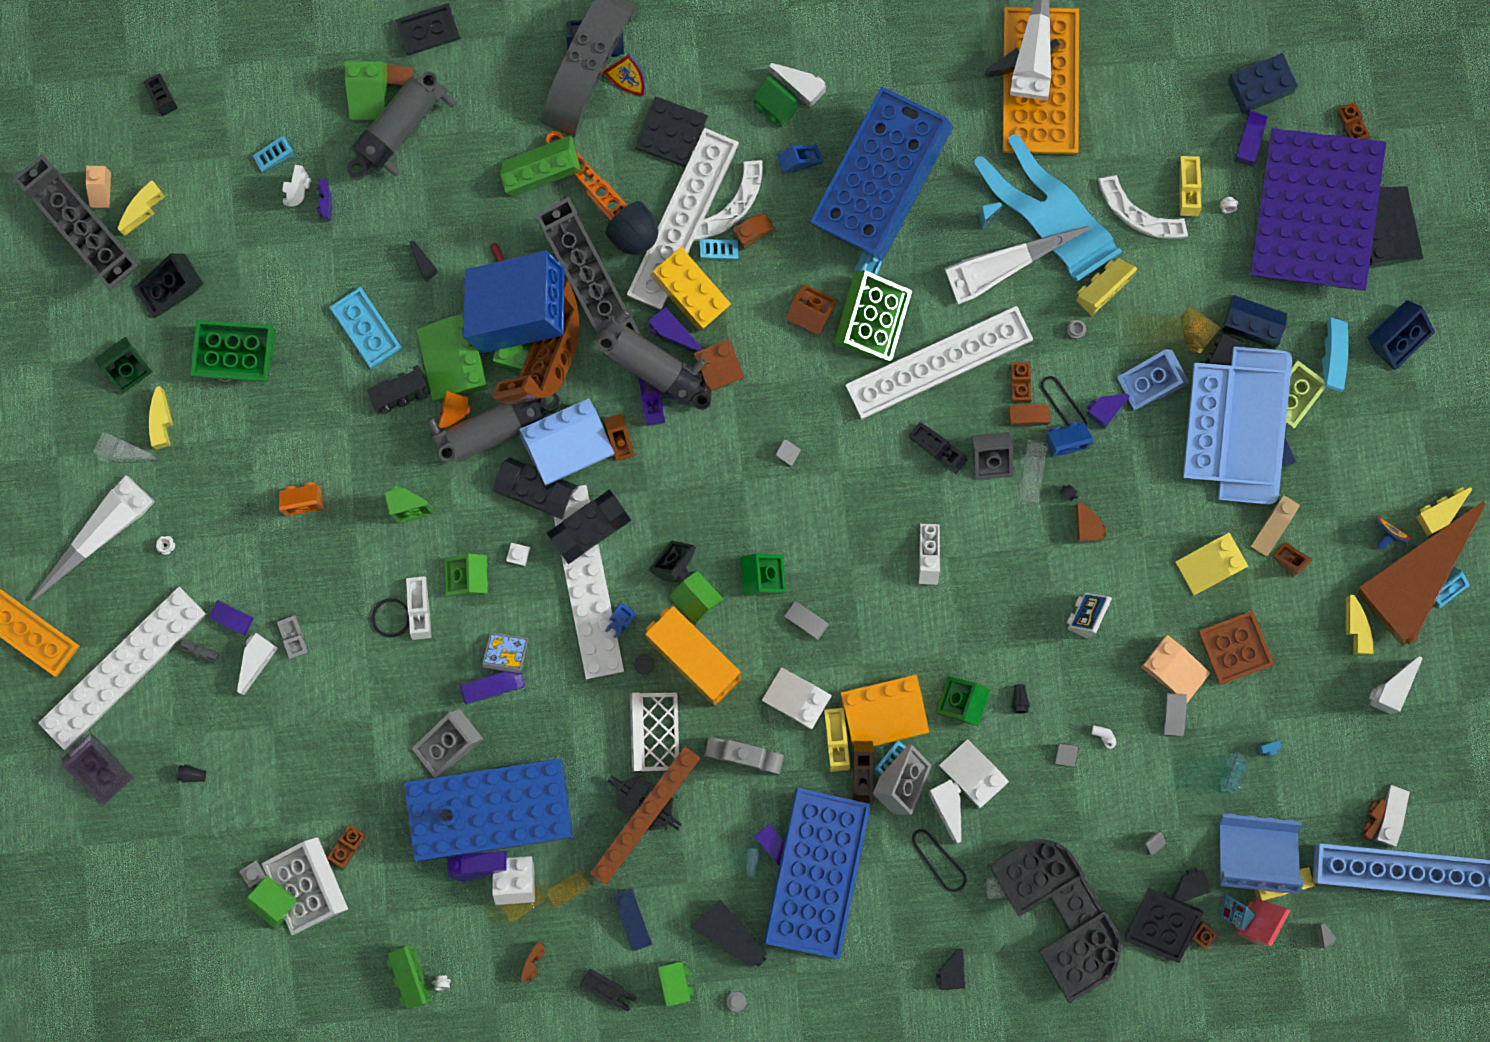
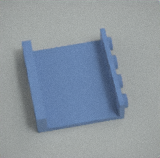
[1219,813,1304,894]

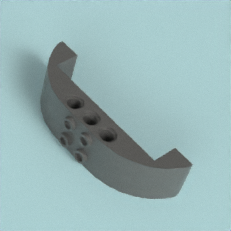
[541,0,640,138]
[13,154,139,291]
[535,197,640,337]

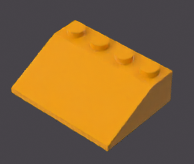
[840,675,929,746]

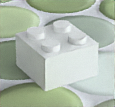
[493,856,535,905]

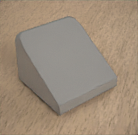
[775,439,801,467]
[1055,744,1078,767]
[1143,832,1166,855]
[1317,923,1336,948]

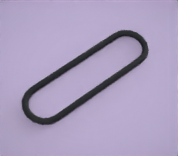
[1041,376,1087,426]

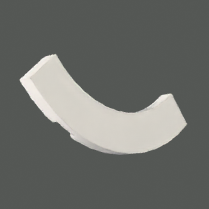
[694,160,762,241]
[1098,175,1188,239]

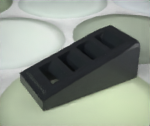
[144,74,178,116]
[409,240,438,281]

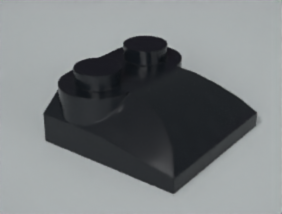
[649,541,696,583]

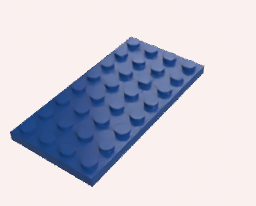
[764,788,871,959]

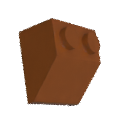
[785,284,838,335]
[694,339,744,391]

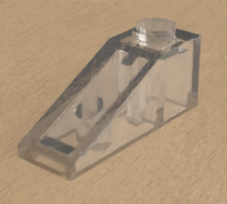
[93,432,159,463]
[1019,439,1047,503]

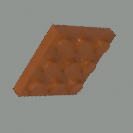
[1198,611,1275,686]

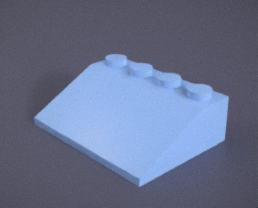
[520,398,614,486]

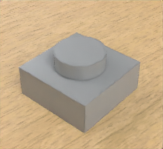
[239,861,267,888]

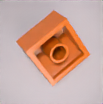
[279,482,324,516]

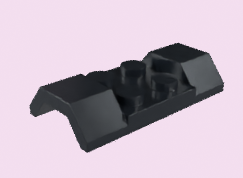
[493,457,579,520]
[546,489,631,565]

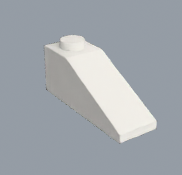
[769,63,826,108]
[237,633,278,695]
[1372,785,1410,847]

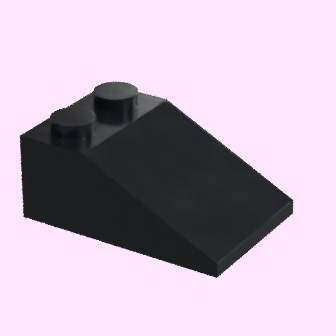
[134,253,204,318]

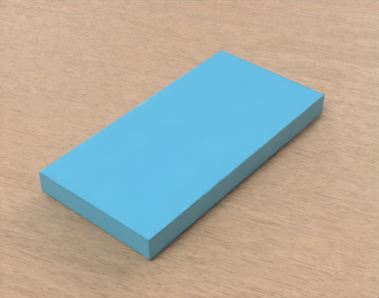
[329,286,403,369]

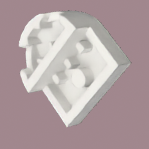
[283,165,311,207]

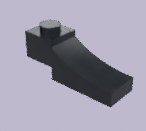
[908,422,968,474]

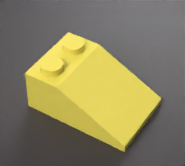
[1175,532,1248,596]

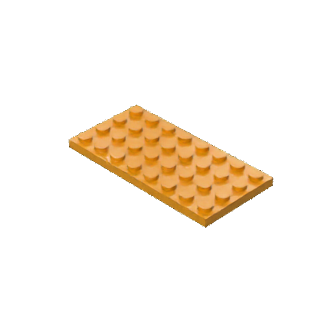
[1002,7,1079,155]

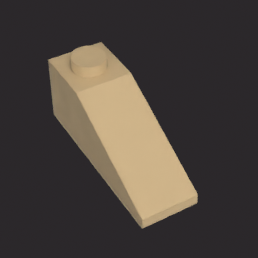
[1250,495,1300,557]

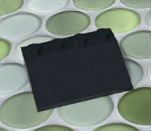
[1369,186,1423,269]

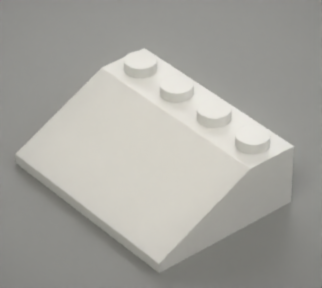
[262,837,348,935]

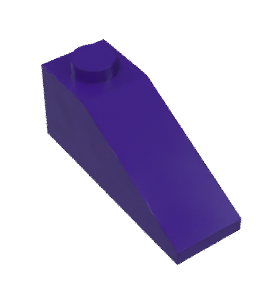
[648,307,703,353]
[447,851,507,882]

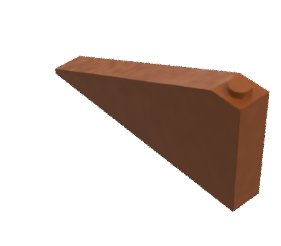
[1358,501,1486,647]

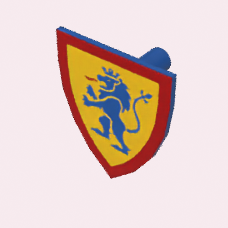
[603,54,645,96]
[1377,516,1410,550]

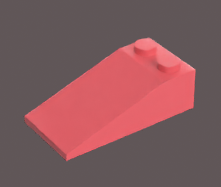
[1235,898,1290,946]

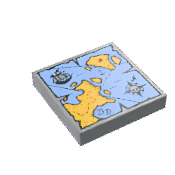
[483,632,528,673]

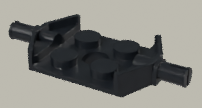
[607,774,682,831]

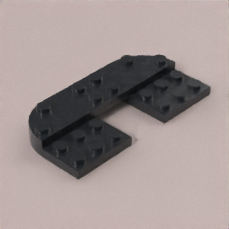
[988,839,1122,1003]

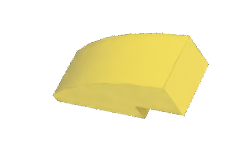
[1179,156,1202,216]
[118,180,165,236]
[149,386,173,450]
[1346,595,1374,655]
[824,708,850,772]

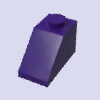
[1087,394,1130,429]

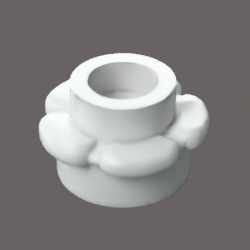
[1220,197,1238,214]
[156,536,175,555]
[432,976,451,991]

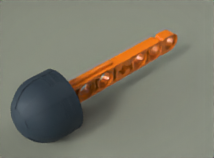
[546,131,658,255]

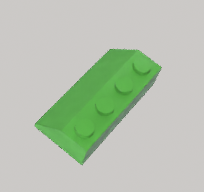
[501,136,581,197]

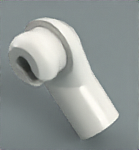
[1091,725,1116,749]

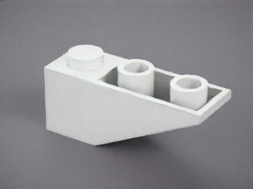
[919,524,940,585]

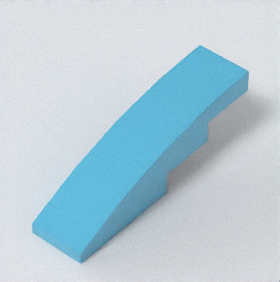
[1322,317,1348,392]

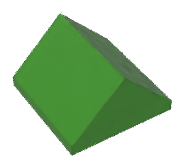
[669,571,723,625]
[246,876,298,930]

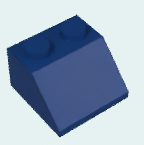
[1046,422,1093,458]

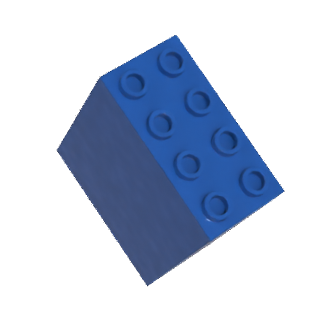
[462,250,564,353]

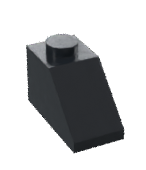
[1172,867,1211,902]
[936,948,965,990]

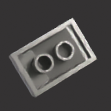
[412,709,483,778]
[873,744,932,815]

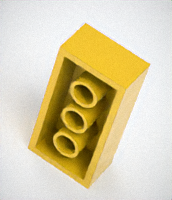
[650,247,731,331]

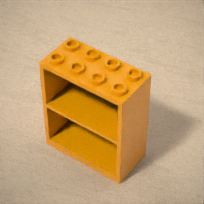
[646,606,742,706]

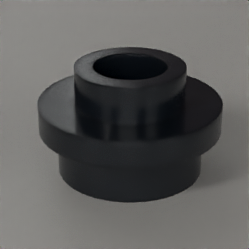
[1060,484,1078,502]

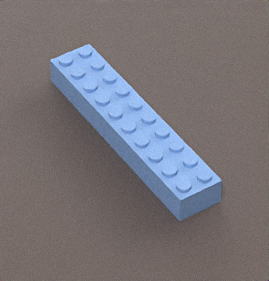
[1312,844,1490,901]

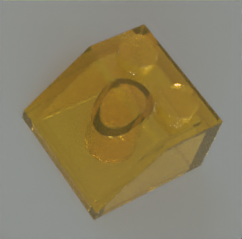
[1181,305,1220,353]

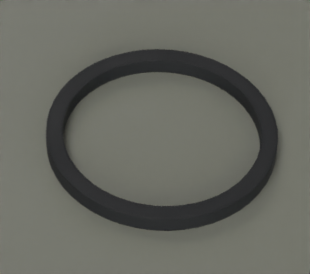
[372,598,409,637]

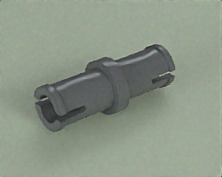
[179,639,220,664]

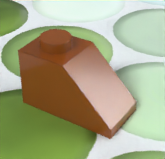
[733,213,775,250]
[604,413,635,461]
[1075,502,1106,543]

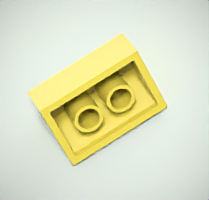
[1076,258,1137,316]

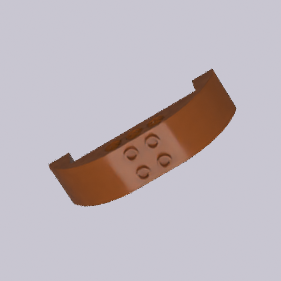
[492,280,579,404]

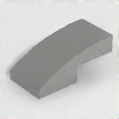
[784,601,829,640]
[277,615,308,659]
[1163,693,1187,736]

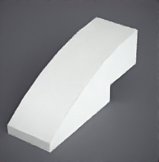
[406,576,432,640]

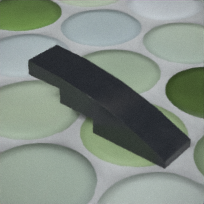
[985,39,1060,78]

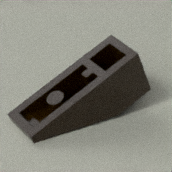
[853,741,874,804]

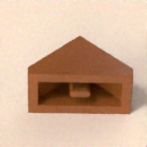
[1272,542,1312,577]

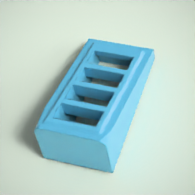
[253,136,295,172]
[700,239,738,261]
[873,741,906,778]

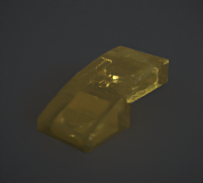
[546,870,592,908]
[501,885,545,923]

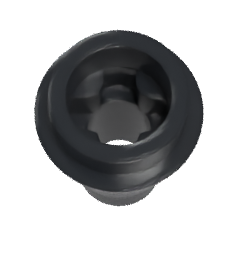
[1011,684,1030,714]
[177,764,206,783]

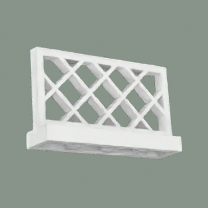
[630,693,679,772]

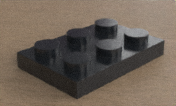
[396,3,460,56]

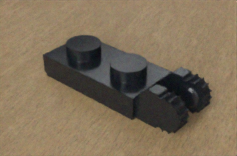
[580,968,637,1012]

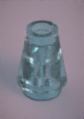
[743,847,763,876]

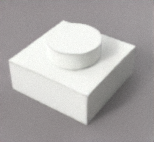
[506,543,530,566]

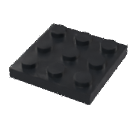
[635,96,708,167]
[1125,887,1203,963]

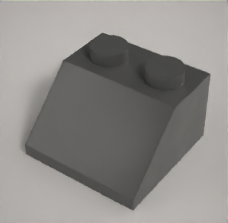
[972,432,1013,480]

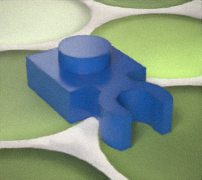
[605,602,636,638]

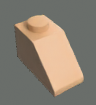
[86,166,111,209]

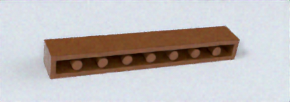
[590,747,700,885]

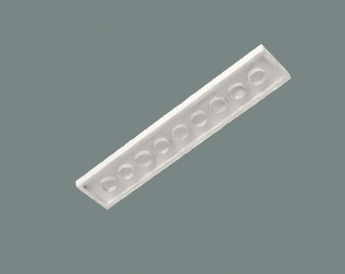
[627,128,739,311]
[845,306,1033,420]
[554,485,624,680]
[38,587,207,751]

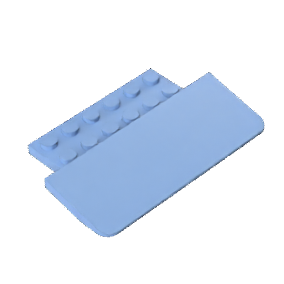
[1183,347,1292,504]

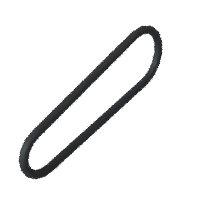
[912,829,966,892]

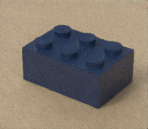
[1227,53,1298,114]

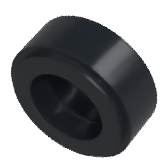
[634,655,654,675]

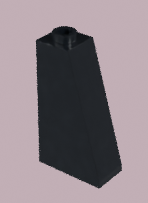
[691,900,767,967]

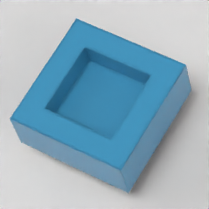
[1257,740,1282,757]

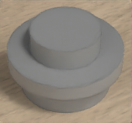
[1067,320,1086,339]
[727,991,746,1012]

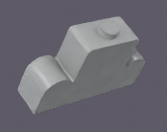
[704,737,784,775]

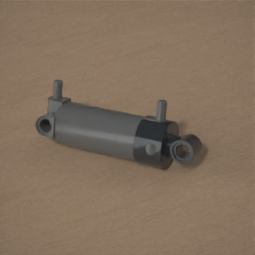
[347,72,457,180]
[597,309,712,410]
[427,392,560,463]

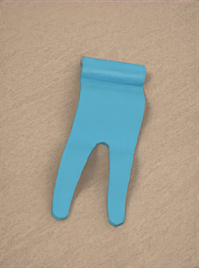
[974,134,1122,282]

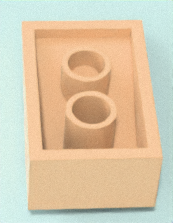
[1141,635,1210,703]

